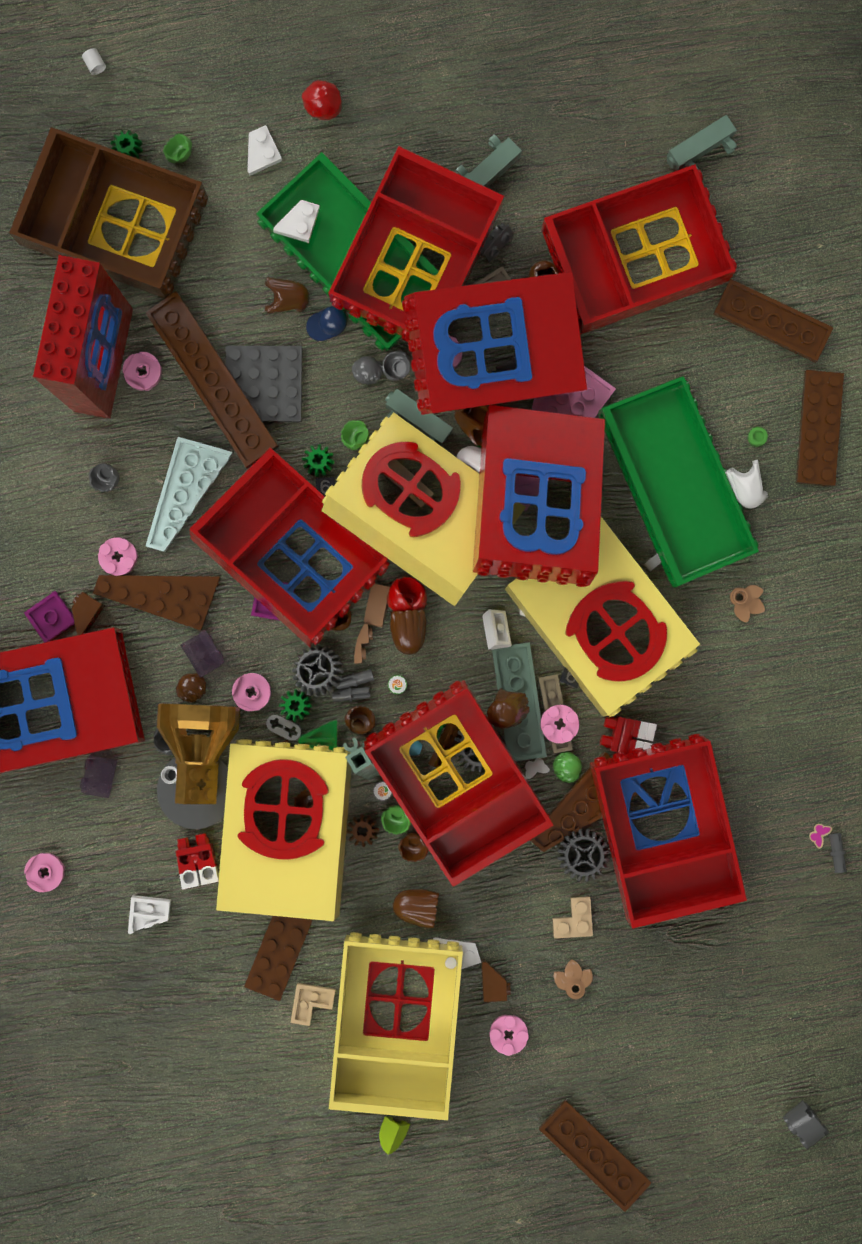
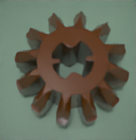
[346,814,379,848]

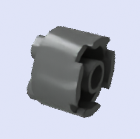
[782,1100,829,1150]

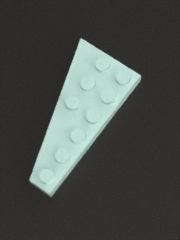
[146,437,234,552]

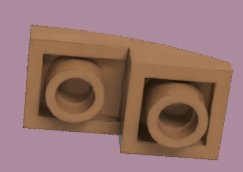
[364,584,390,627]
[354,624,373,664]

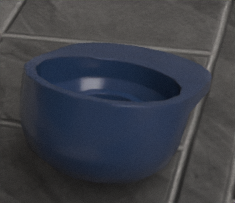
[306,306,347,341]

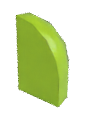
[379,1116,410,1155]

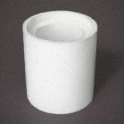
[82,48,106,75]
[161,766,177,784]

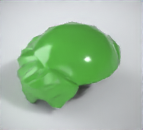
[163,134,192,163]
[341,420,369,450]
[553,751,582,783]
[381,805,412,835]

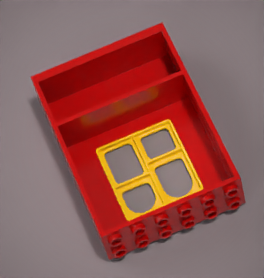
[328,146,504,342]
[541,164,737,335]
[364,680,554,887]

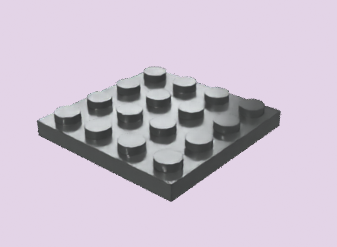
[226,346,302,423]

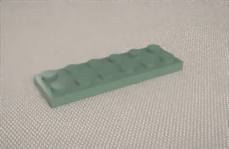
[492,642,547,761]

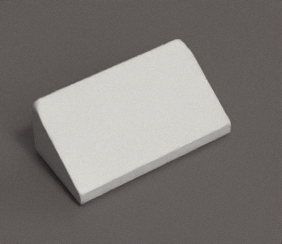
[483,609,512,650]

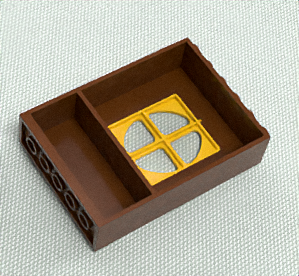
[9,127,208,298]

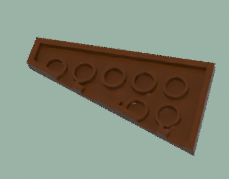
[93,575,221,631]
[530,752,647,852]

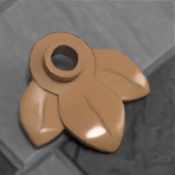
[730,585,765,623]
[554,960,593,999]

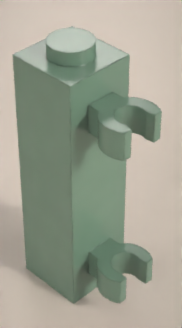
[667,115,737,171]
[456,134,522,188]
[385,389,453,446]
[343,738,379,780]

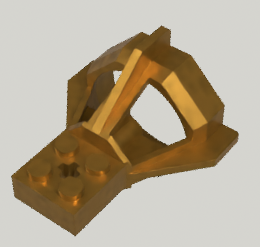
[157,703,240,804]

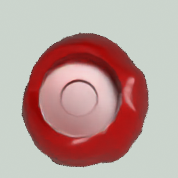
[302,80,342,121]
[387,577,427,612]

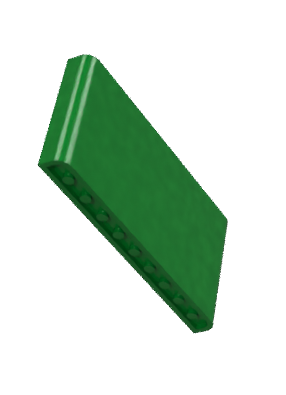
[256,152,439,351]
[598,376,759,588]

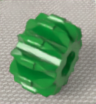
[110,130,143,159]
[302,444,335,477]
[279,689,312,722]

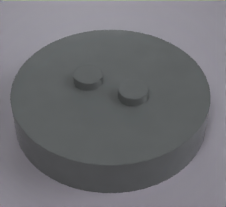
[157,757,228,829]

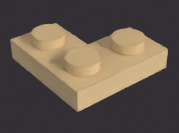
[552,896,593,938]
[290,983,336,1026]

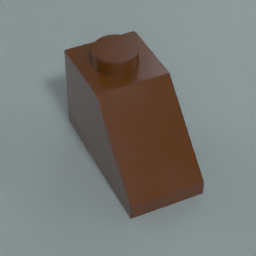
[72,592,105,635]
[481,959,511,1002]

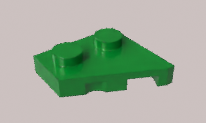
[298,720,337,750]

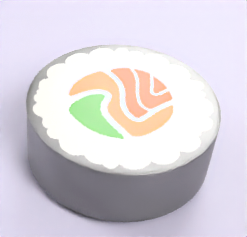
[373,781,392,801]

